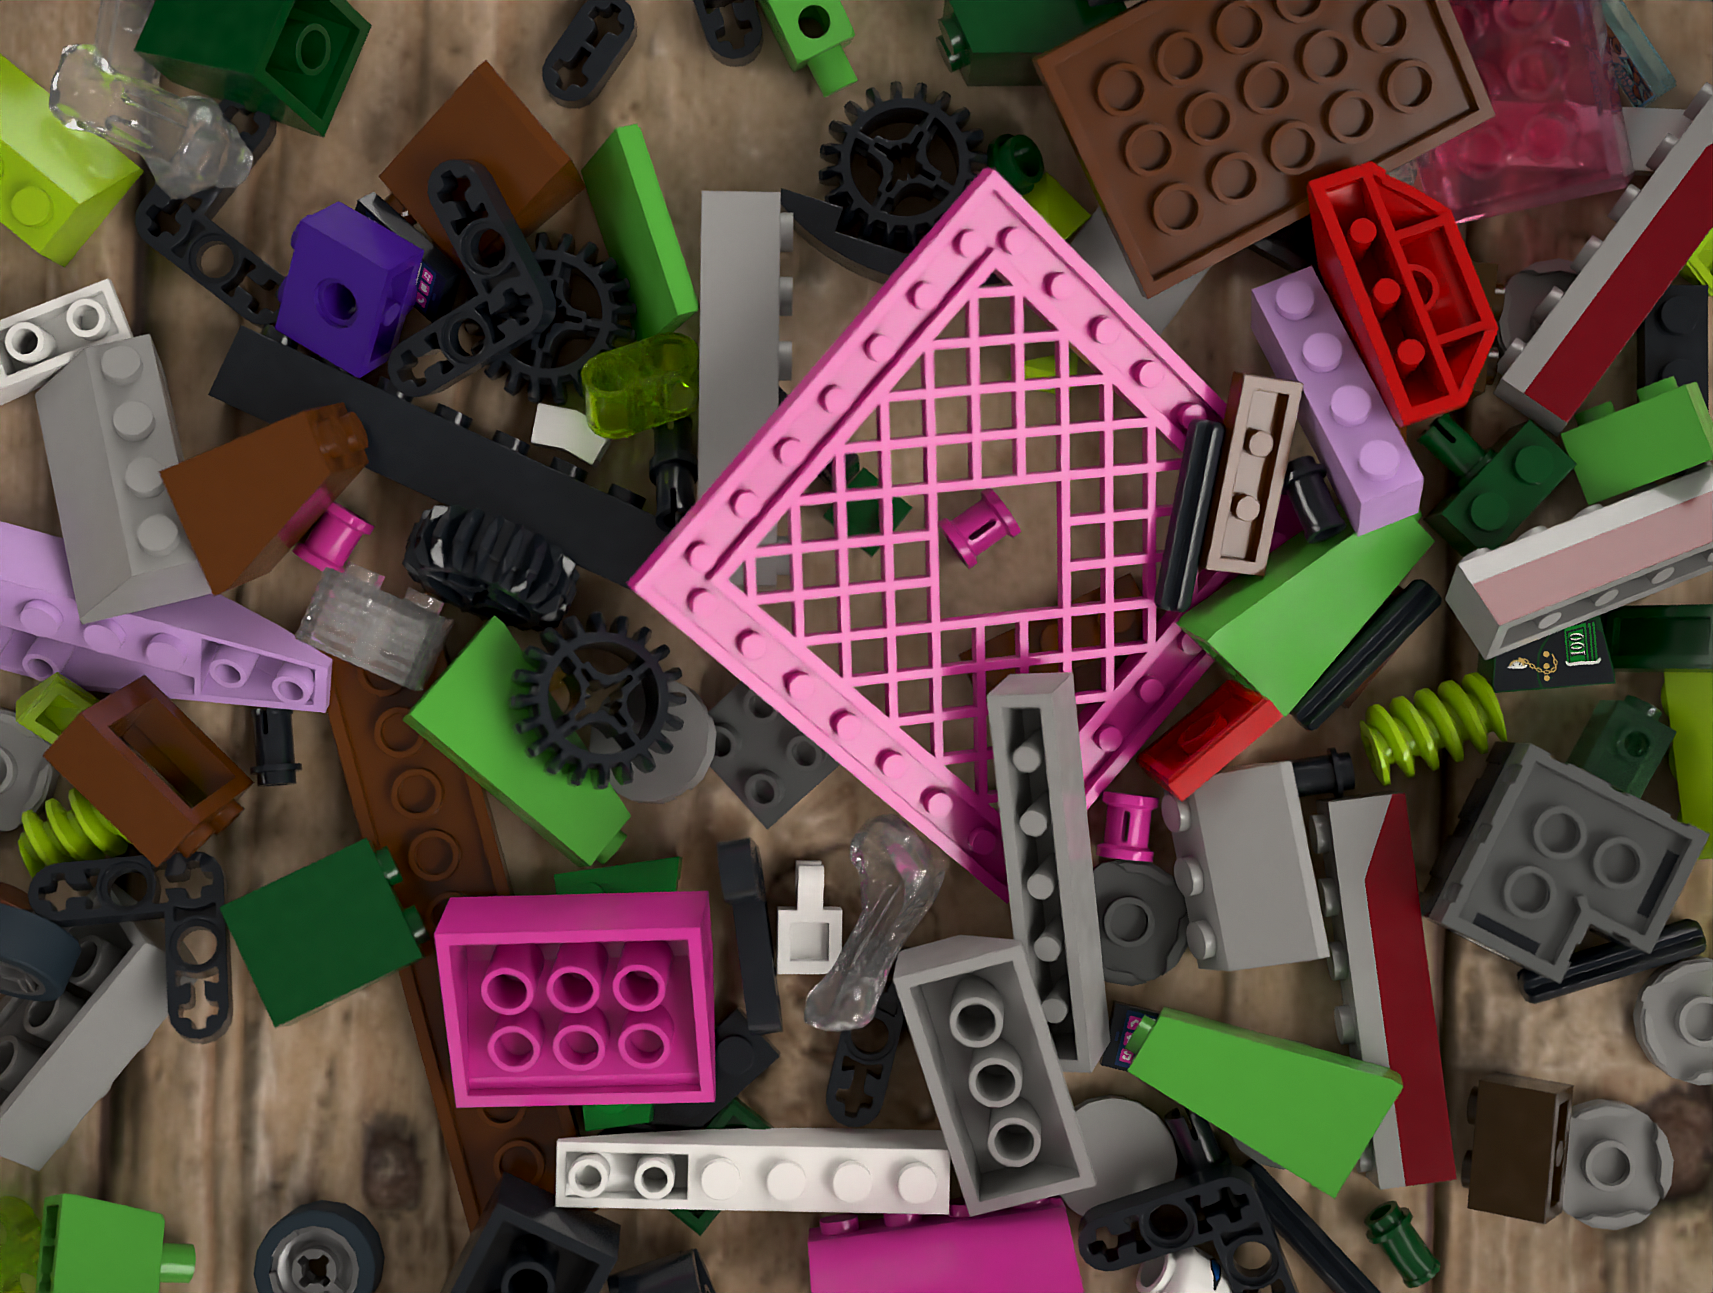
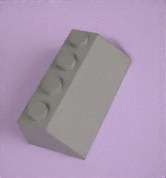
[35,334,212,624]
[0,883,198,1171]
[893,935,1096,1217]

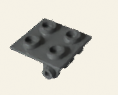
[708,681,840,830]

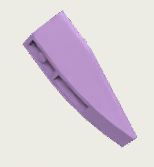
[0,521,333,713]

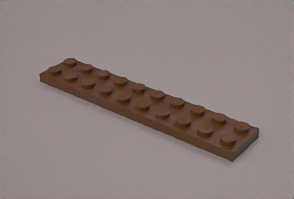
[304,592,599,1235]

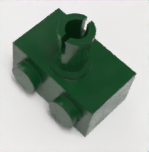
[1416,412,1577,558]

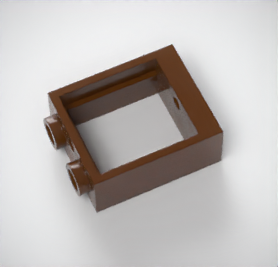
[42,675,254,868]

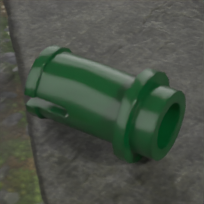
[1364,1201,1441,1288]

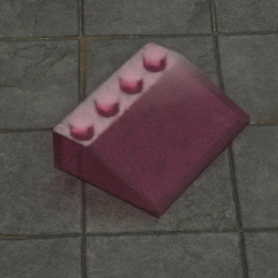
[1416,0,1635,224]

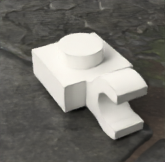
[776,860,842,974]

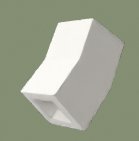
[531,403,616,468]

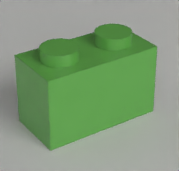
[1560,376,1713,505]

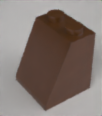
[378,60,586,285]
[158,402,369,596]

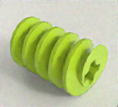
[1359,672,1507,787]
[18,787,132,878]

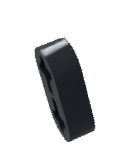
[542,0,637,109]

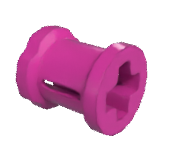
[938,488,1021,569]
[292,501,375,581]
[1096,791,1160,862]

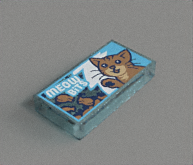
[1568,0,1677,108]

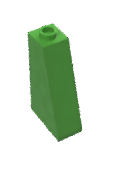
[1176,504,1435,717]
[402,615,631,867]
[1125,1006,1404,1199]

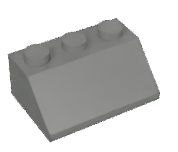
[1161,761,1330,971]

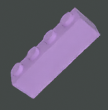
[1251,266,1424,537]

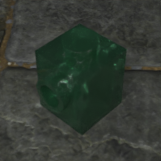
[1566,695,1677,799]

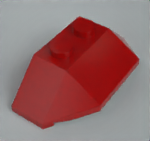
[1306,161,1499,427]

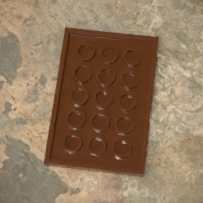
[1031,0,1496,299]

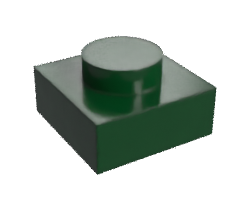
[823,467,913,558]

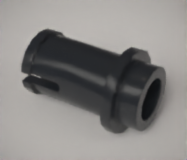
[1281,455,1347,544]
[250,707,302,787]
[1272,747,1355,798]

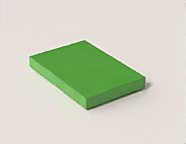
[581,124,700,349]

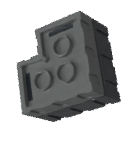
[1419,741,1710,983]

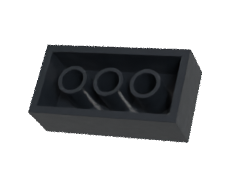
[440,1171,621,1293]

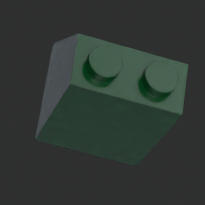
[133,0,372,137]
[936,0,1127,86]
[219,838,431,1028]

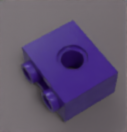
[275,201,424,378]

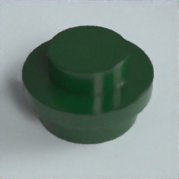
[986,134,1044,196]

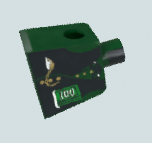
[1477,615,1616,693]

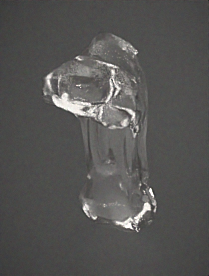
[49,44,253,199]
[804,814,950,1032]

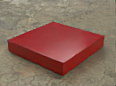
[1135,679,1283,802]

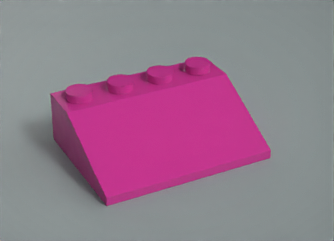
[434,891,716,1108]
[808,1195,1084,1293]

